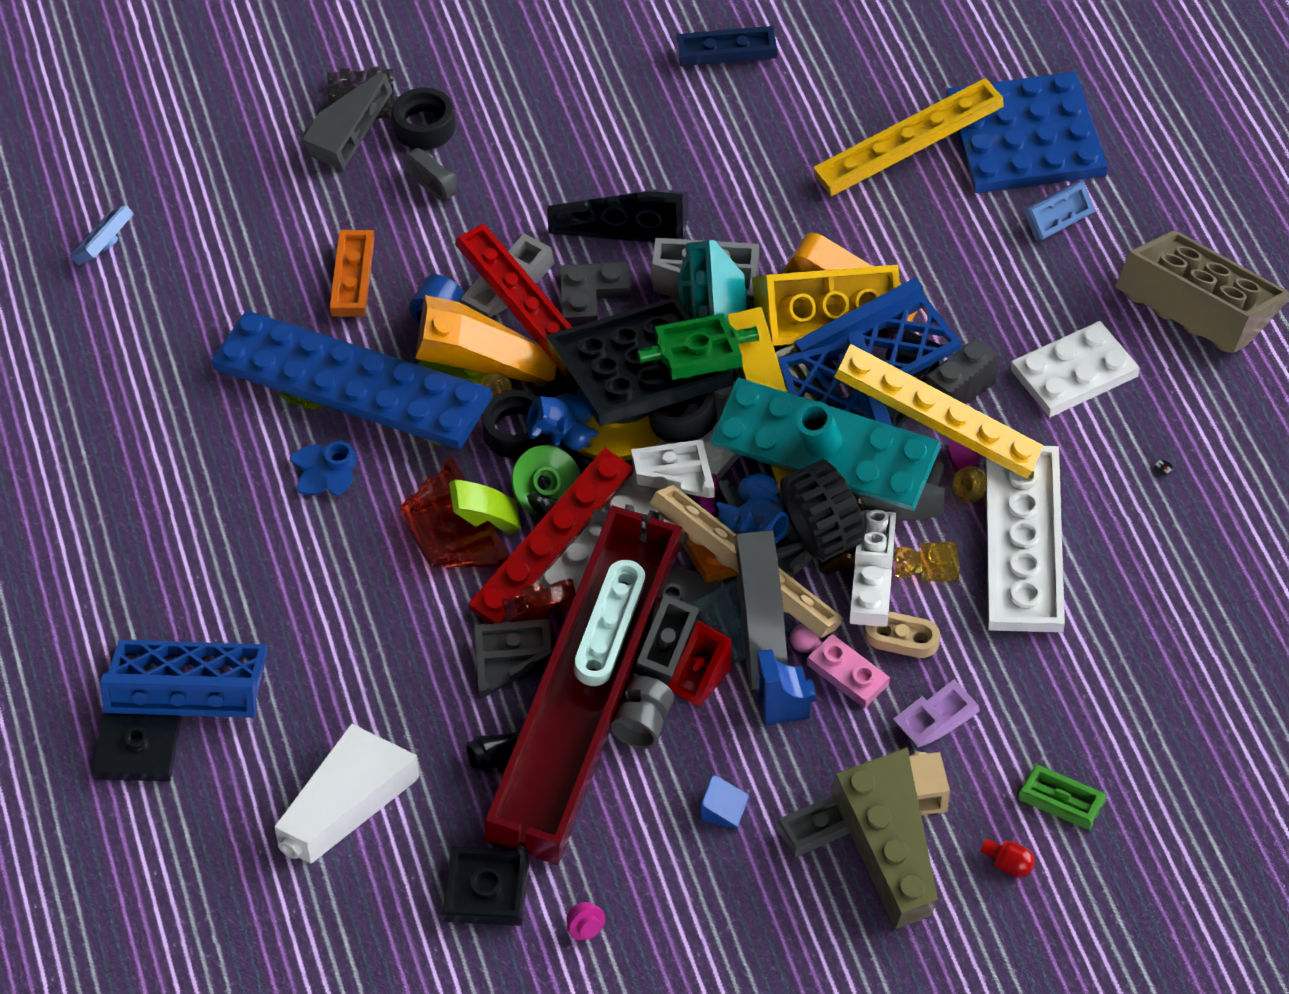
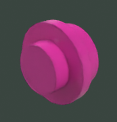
[566,902,605,940]

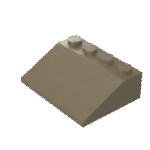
[1115,230,1289,353]

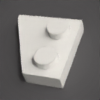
[631,439,715,498]

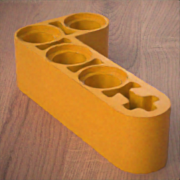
[782,233,918,333]

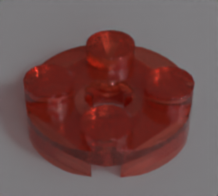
[502,579,576,622]

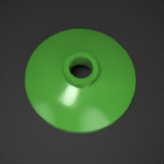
[511,445,580,517]

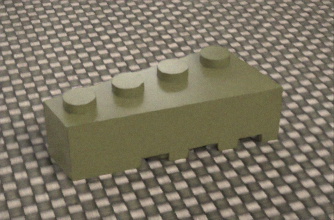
[831,747,938,930]

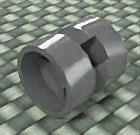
[611,676,675,749]

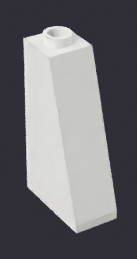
[274,724,419,864]

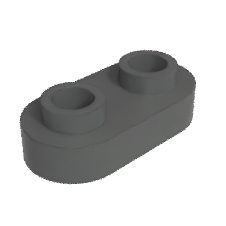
[403,148,458,202]

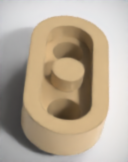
[865,611,940,658]

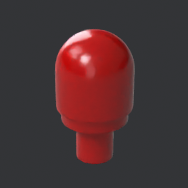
[980,838,1035,878]

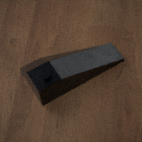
[547,189,688,243]

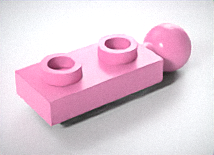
[790,624,890,709]

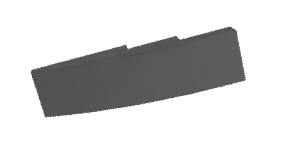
[733,530,788,691]

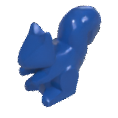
[526,392,599,450]
[716,473,789,544]

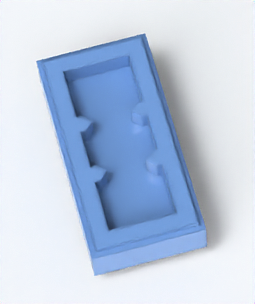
[1023,180,1096,241]
[71,205,134,266]

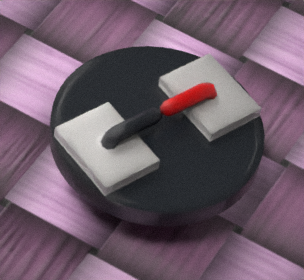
[1154,460,1172,476]

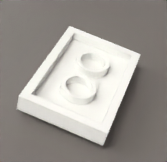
[1011,321,1140,418]

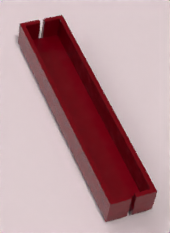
[484,505,682,865]

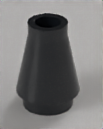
[466,731,520,773]

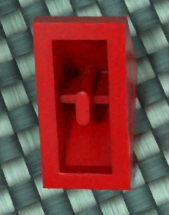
[668,621,731,706]

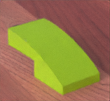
[449,480,521,536]

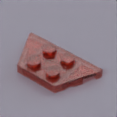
[399,457,510,568]

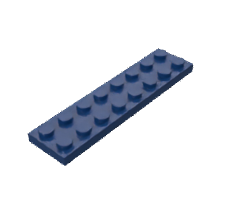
[211,310,493,450]

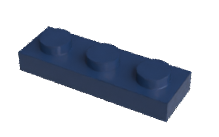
[676,26,777,66]

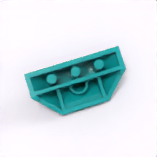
[678,240,747,372]

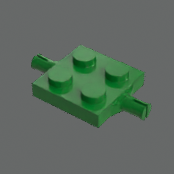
[637,313,759,380]

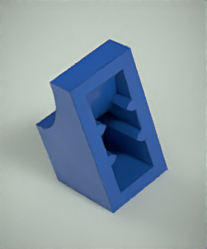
[757,649,816,726]

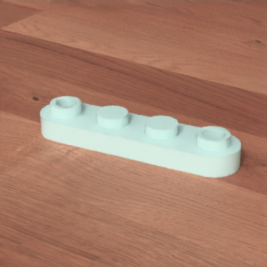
[574,560,645,686]

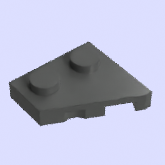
[474,619,552,697]

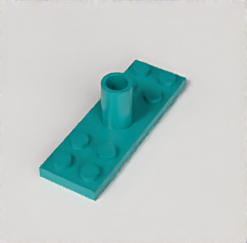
[710,377,941,511]

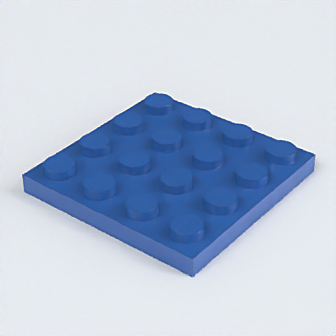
[946,72,1108,193]

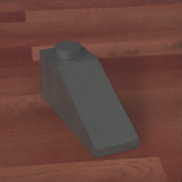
[302,72,393,170]

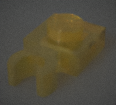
[894,542,960,581]

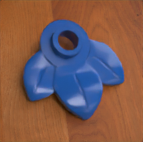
[290,441,357,496]

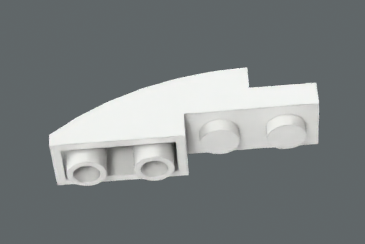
[850,509,896,627]

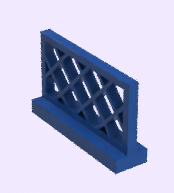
[794,277,962,410]
[778,331,893,426]
[100,640,268,718]

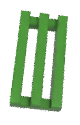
[1019,764,1107,831]

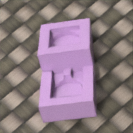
[893,679,980,748]

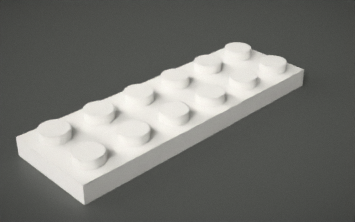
[986,446,1065,632]

